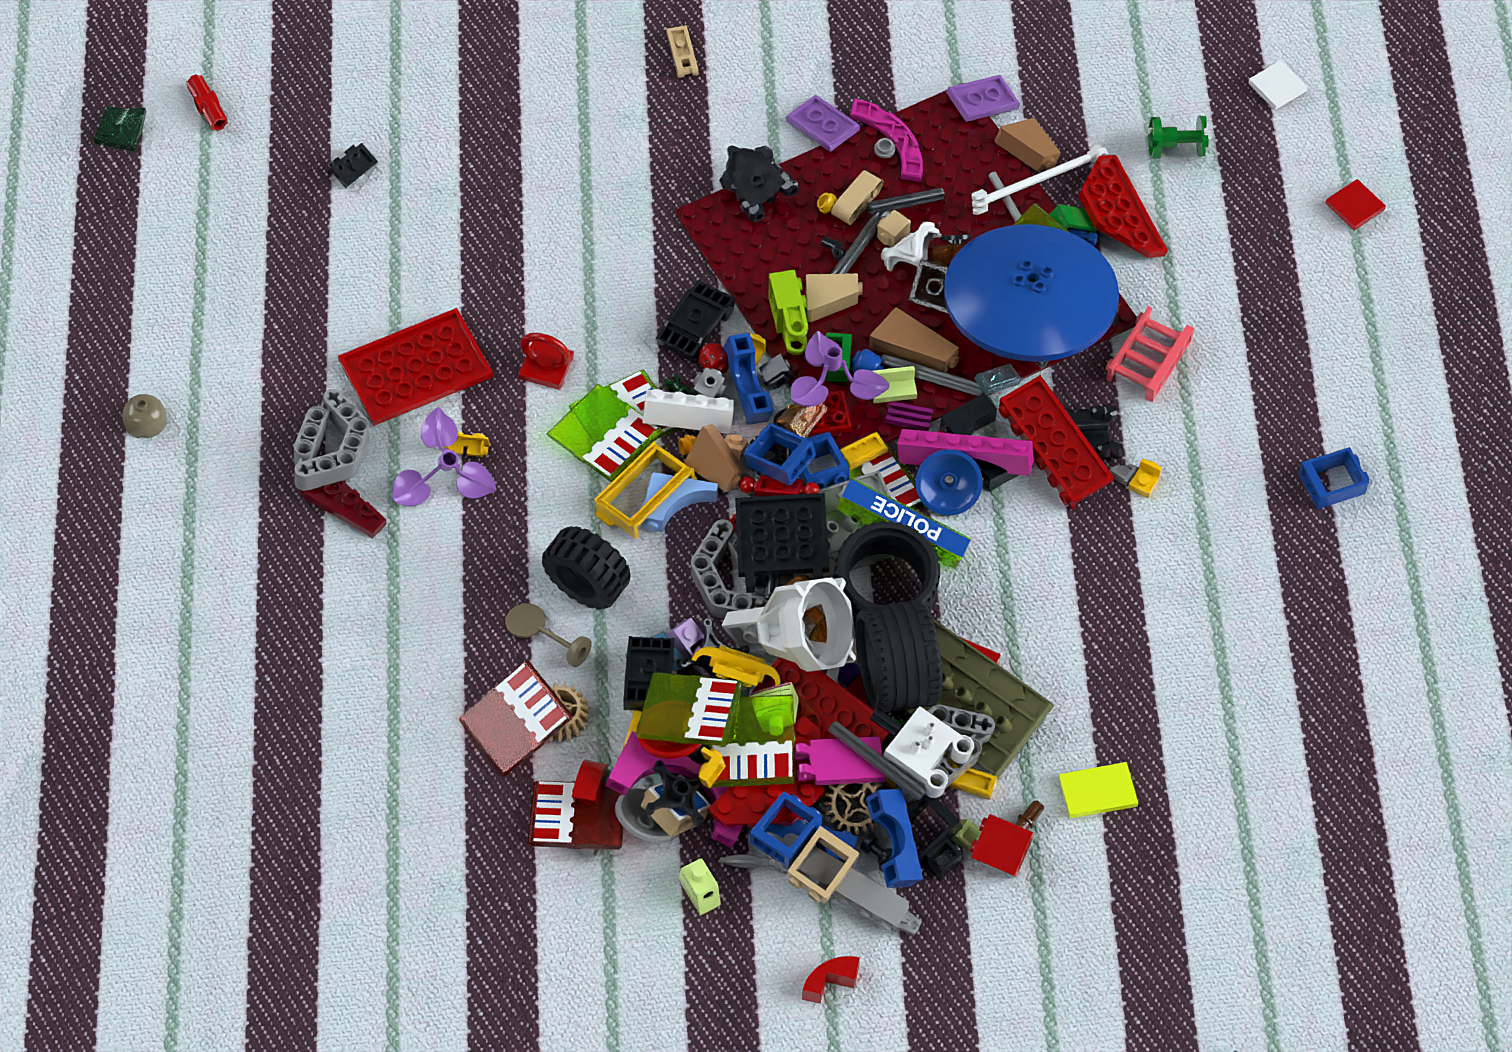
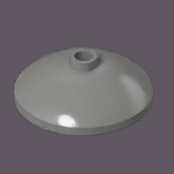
[615,789,679,843]

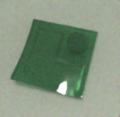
[94,106,147,152]

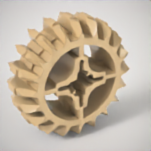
[533,682,589,743]
[824,782,881,835]

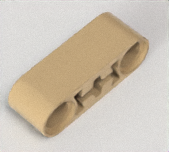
[831,170,883,225]

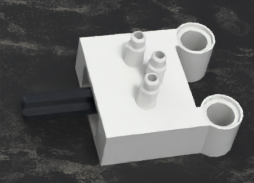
[870,706,974,798]

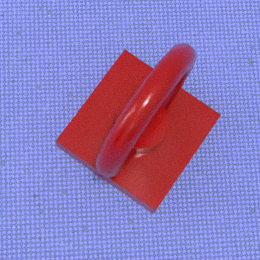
[518,332,574,390]

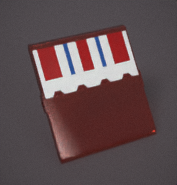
[459,660,573,777]
[527,781,623,850]

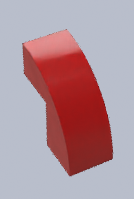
[571,760,609,806]
[802,956,860,1004]

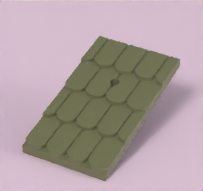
[905,619,1054,779]

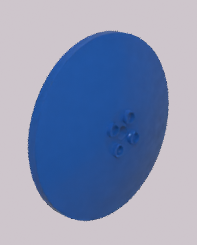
[944,224,1119,362]

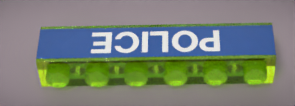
[836,477,971,569]

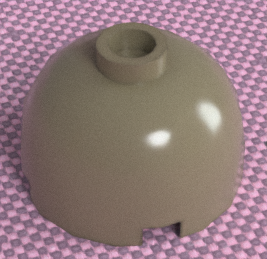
[122,394,167,438]

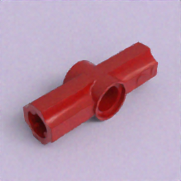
[186,74,228,131]

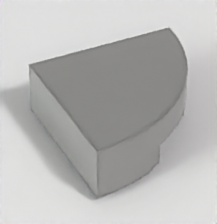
[1109,464,1139,486]

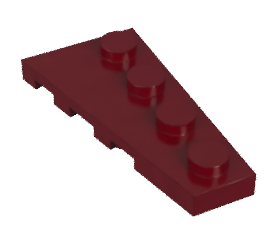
[301,480,386,539]

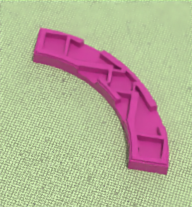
[850,98,923,182]

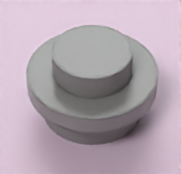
[874,138,895,158]

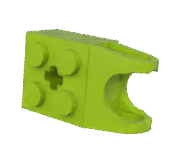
[769,270,808,355]

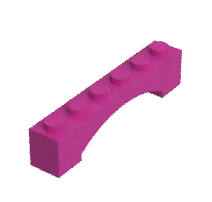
[897,429,1034,476]

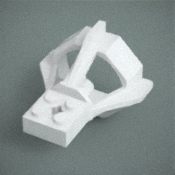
[722,577,856,672]

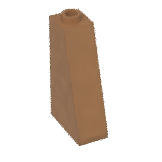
[869,307,959,373]

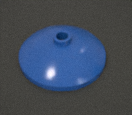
[916,449,983,516]

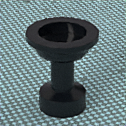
[860,834,892,872]

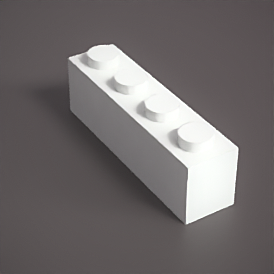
[642,389,734,434]

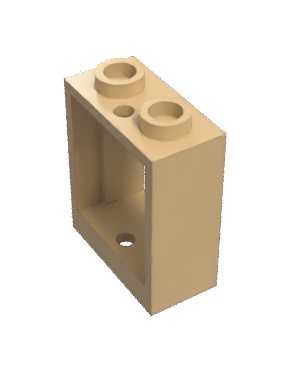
[786,826,860,904]

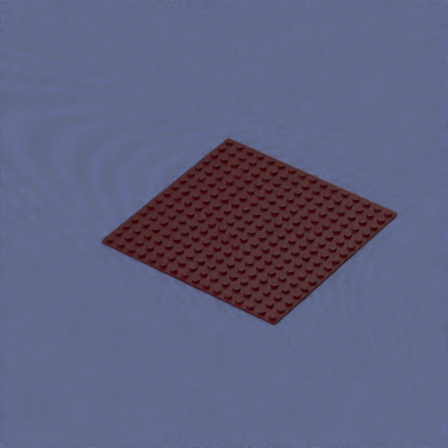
[676,83,1137,450]

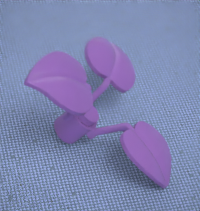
[791,331,890,407]
[392,407,496,506]

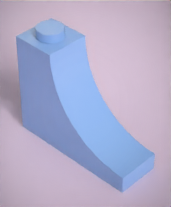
[641,472,718,532]

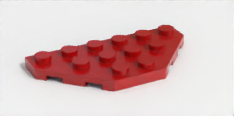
[1078,155,1168,258]
[708,715,824,828]

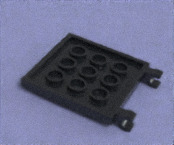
[735,493,829,593]

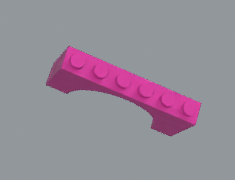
[605,731,743,848]

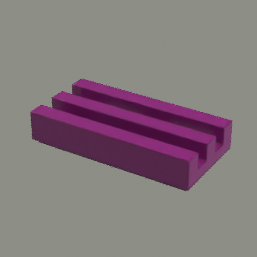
[885,401,933,431]

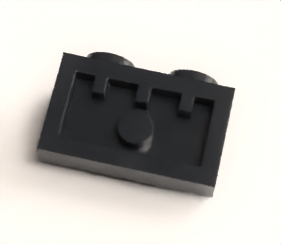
[327,143,378,188]

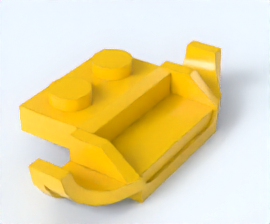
[691,645,781,687]

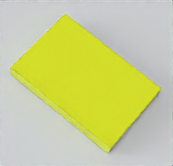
[1058,762,1138,819]

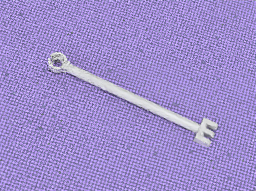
[972,145,1108,215]

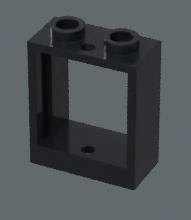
[889,794,963,866]

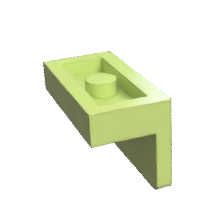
[873,366,917,403]

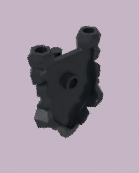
[719,145,799,222]
[1065,403,1123,460]

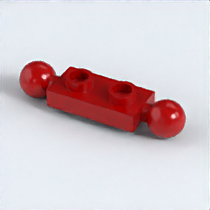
[739,476,820,497]

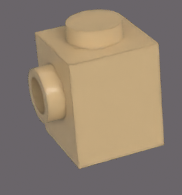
[877,210,911,247]

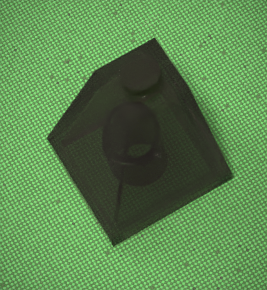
[909,259,950,313]

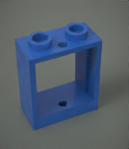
[744,423,816,486]
[788,432,850,490]
[1299,447,1369,509]
[750,791,822,869]

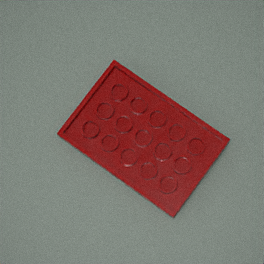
[338,308,493,426]
[731,657,891,802]

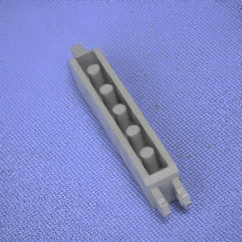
[767,832,922,936]

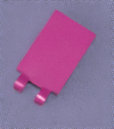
[794,737,886,785]

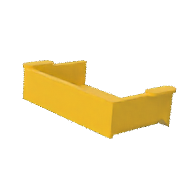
[594,441,697,539]

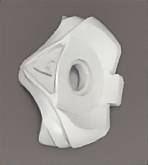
[881,222,942,272]

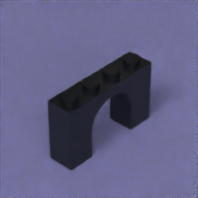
[939,393,1034,492]

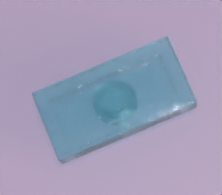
[974,364,1022,395]

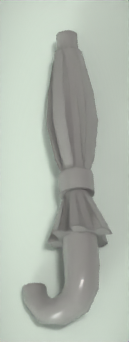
[720,854,781,871]

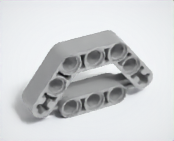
[294,389,370,491]
[691,519,768,619]
[896,705,995,804]

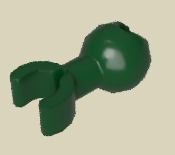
[664,373,692,395]

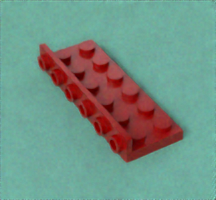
[998,375,1114,510]

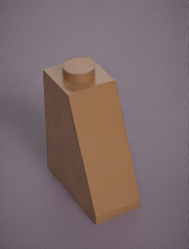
[995,118,1061,171]
[684,424,745,492]

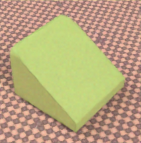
[951,818,982,851]

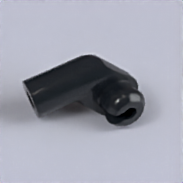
[821,236,846,261]

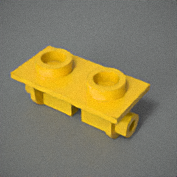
[443,431,490,457]

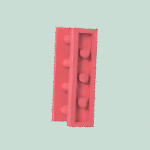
[1105,306,1195,402]

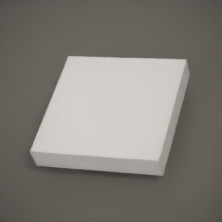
[1248,60,1307,110]

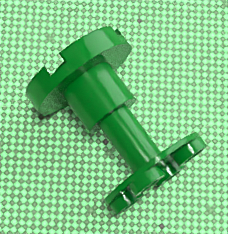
[1148,115,1209,159]

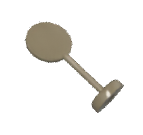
[505,603,592,667]

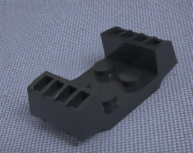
[656,280,736,363]
[623,636,675,711]

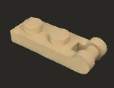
[666,25,699,78]

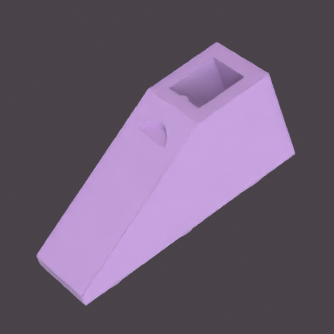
[666,618,711,678]

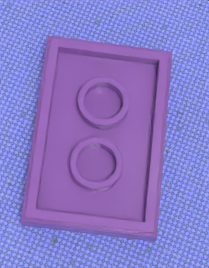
[946,75,1020,122]
[786,95,860,152]

